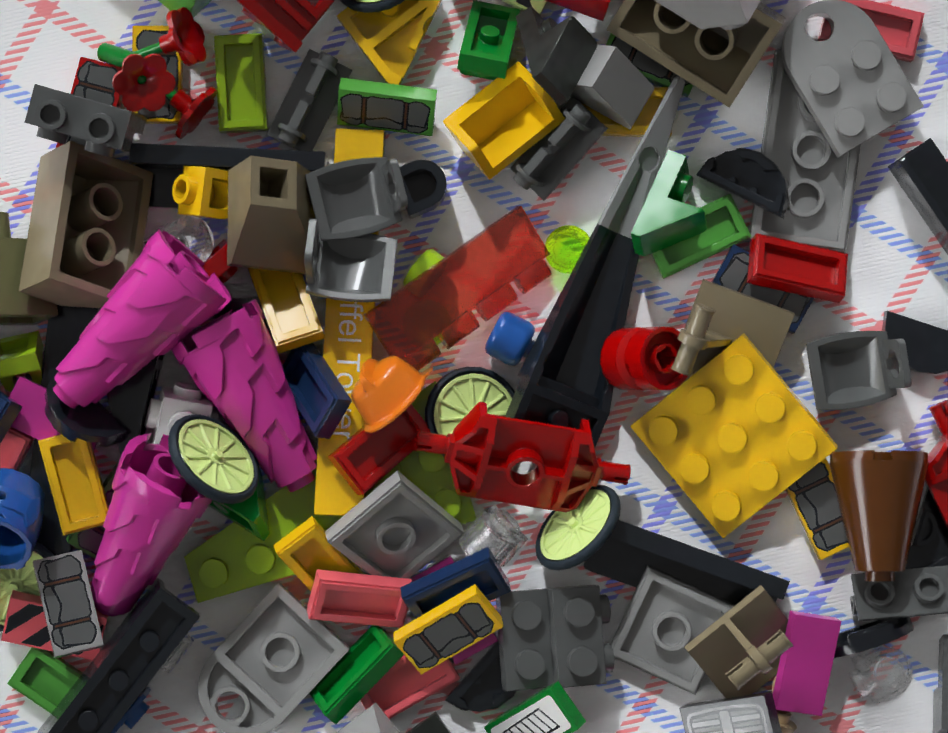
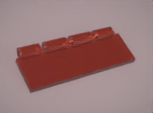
[364,206,552,371]

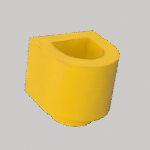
[172,166,228,219]

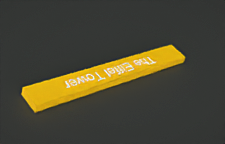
[314,128,385,516]

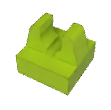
[0,330,44,392]

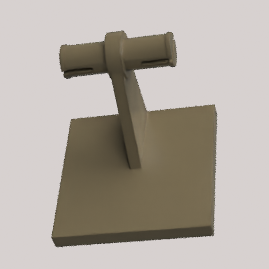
[671,279,795,377]
[684,585,793,698]

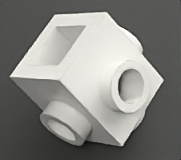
[145,382,219,444]

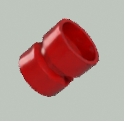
[600,327,688,391]

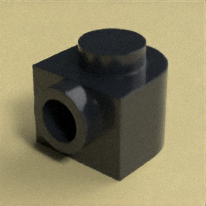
[400,159,447,220]

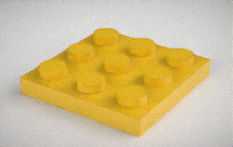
[630,333,838,538]

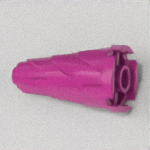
[53,229,231,409]
[171,299,317,493]
[91,433,212,617]

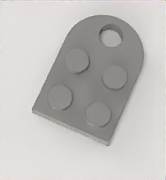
[781,0,924,158]
[198,582,350,733]

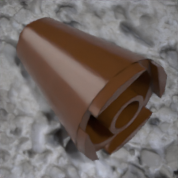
[829,450,929,582]

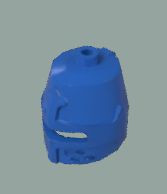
[0,468,45,570]

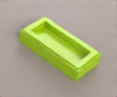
[214,33,268,134]

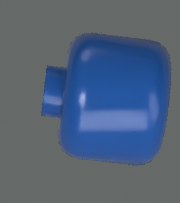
[484,312,535,366]

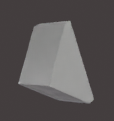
[570,44,655,130]

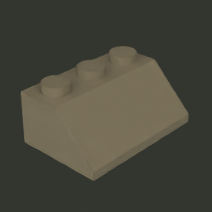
[606,0,786,108]
[19,141,154,308]

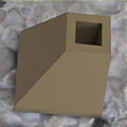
[227,156,315,274]

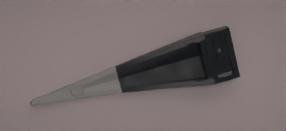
[505,75,685,447]

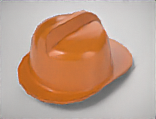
[351,356,433,433]

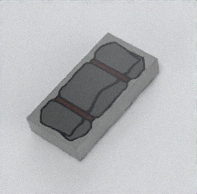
[33,549,104,659]

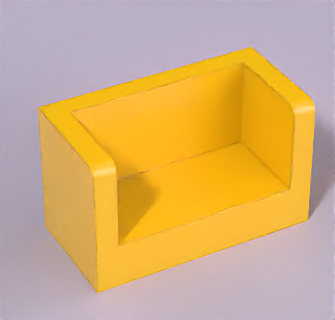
[443,61,565,180]

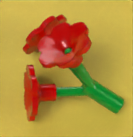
[97,7,218,139]

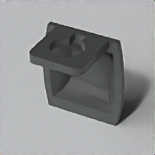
[305,157,408,241]
[304,218,398,302]
[806,331,912,410]

